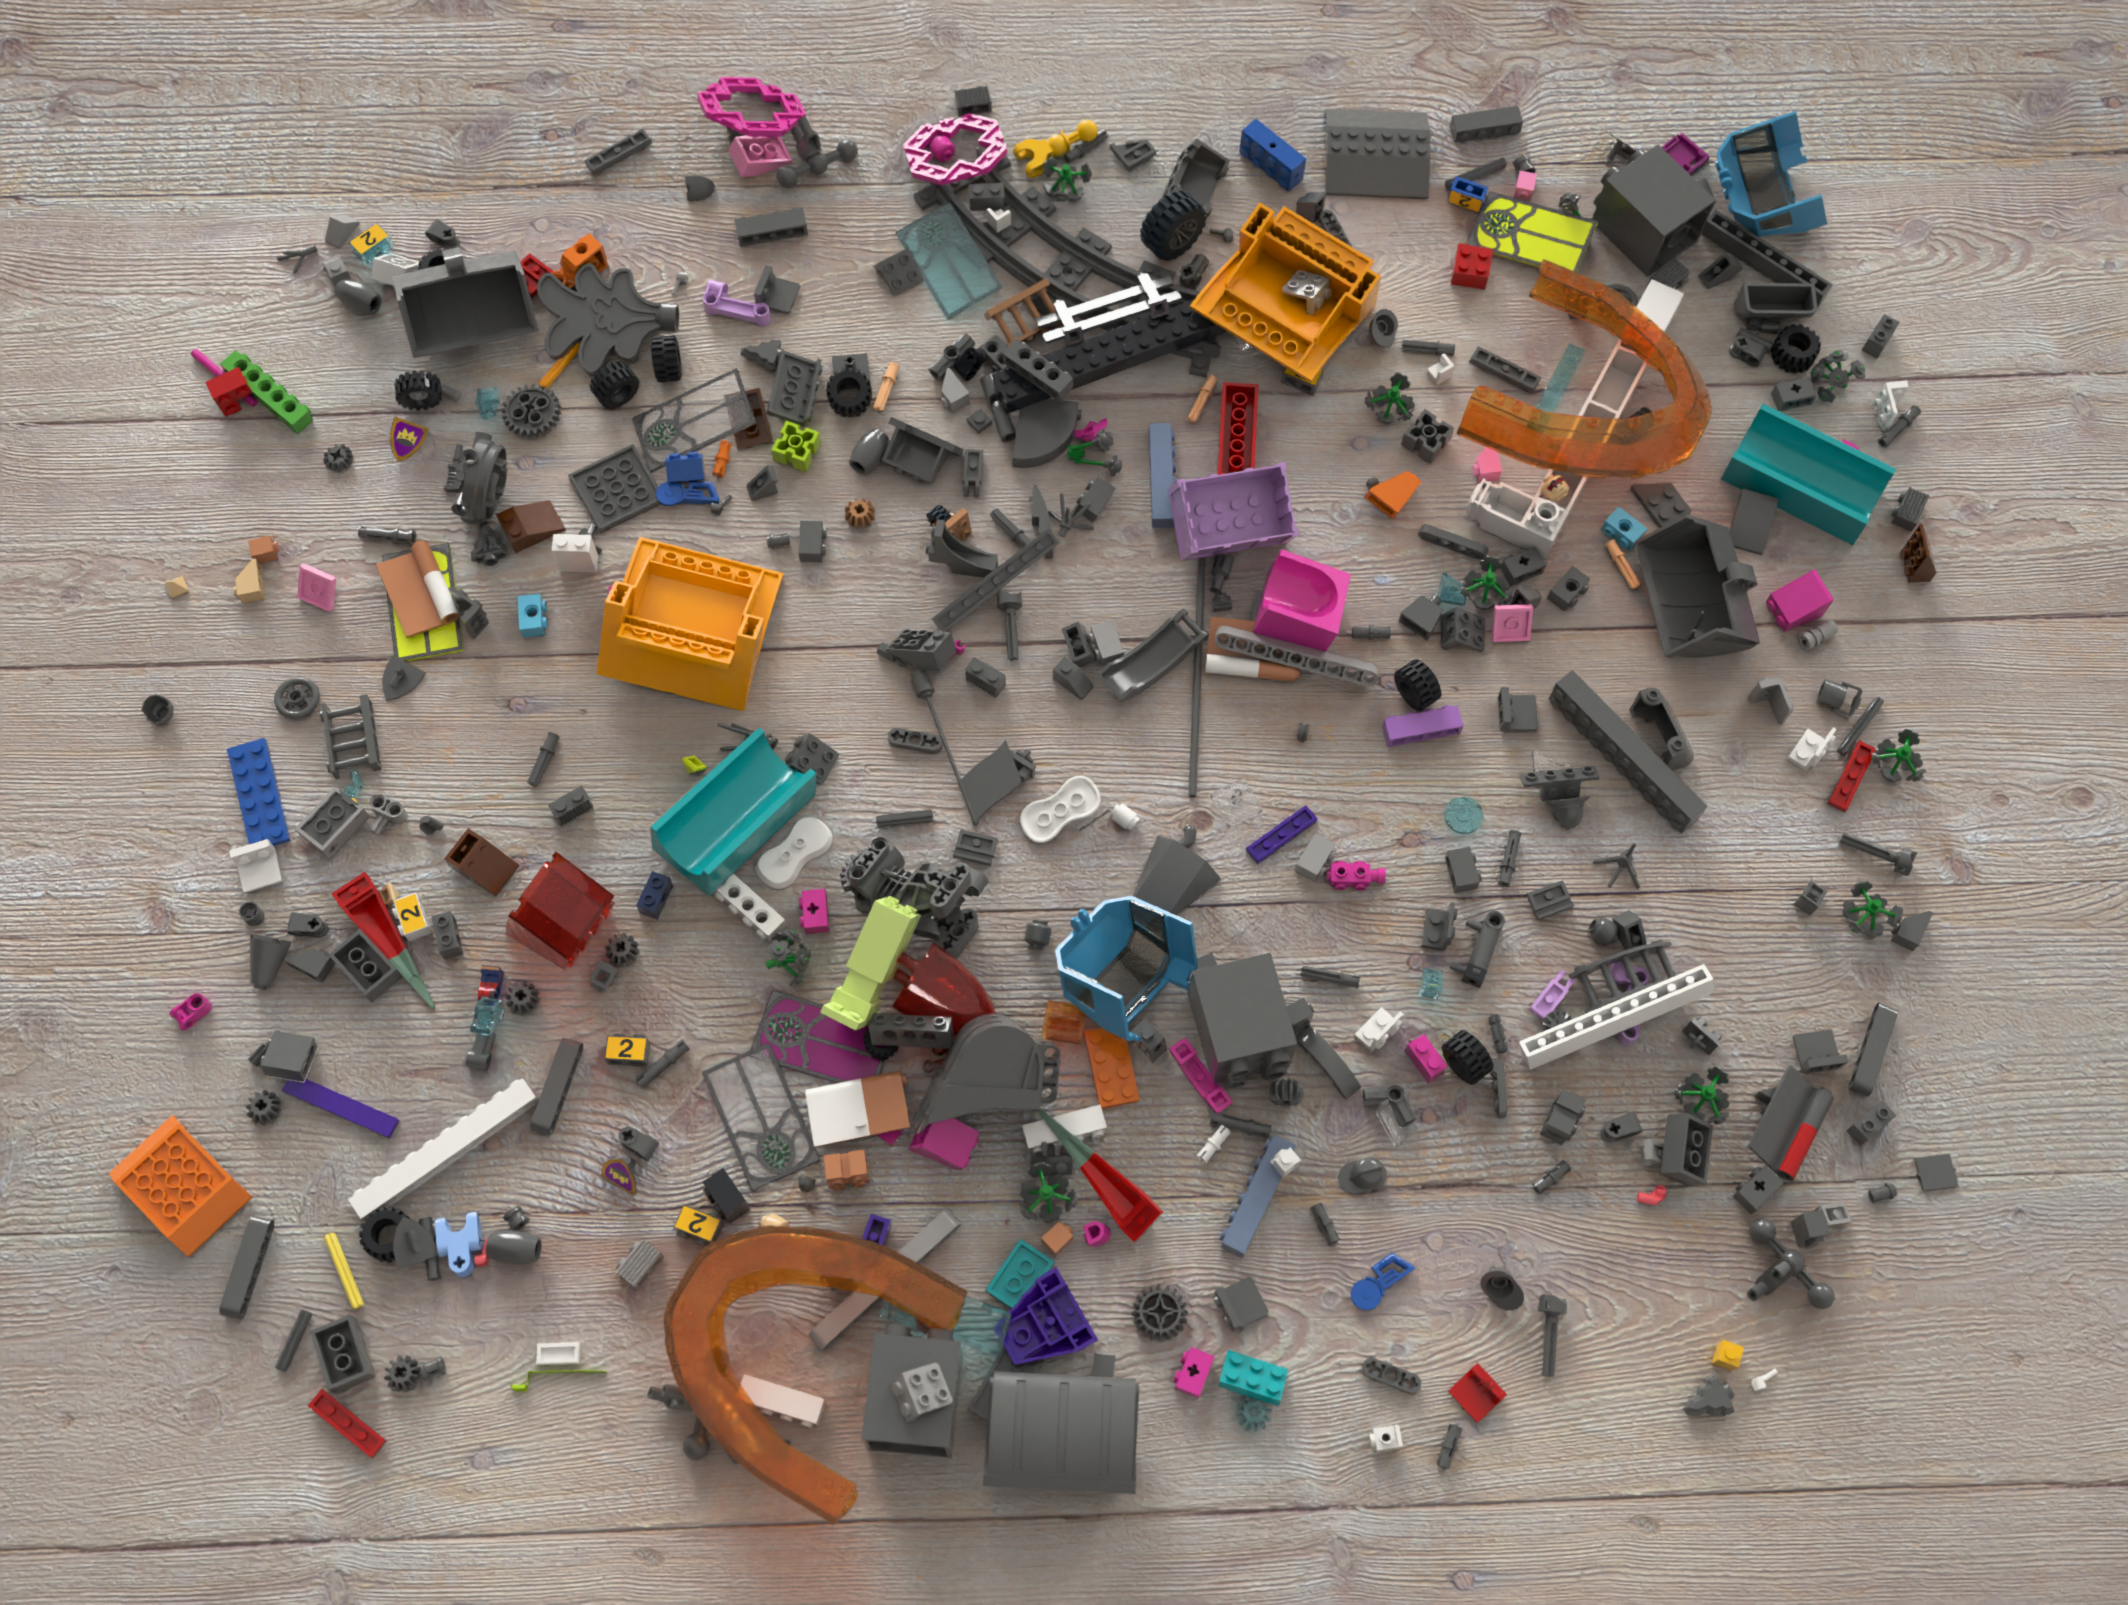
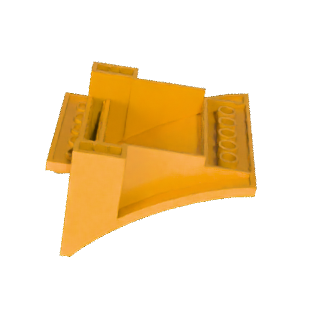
[1190,202,1381,383]
[596,537,783,711]

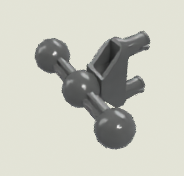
[776,116,858,188]
[1747,1218,1835,1310]
[647,1348,729,1460]

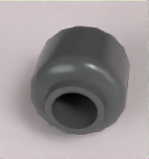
[1588,917,1619,946]
[1024,920,1052,949]

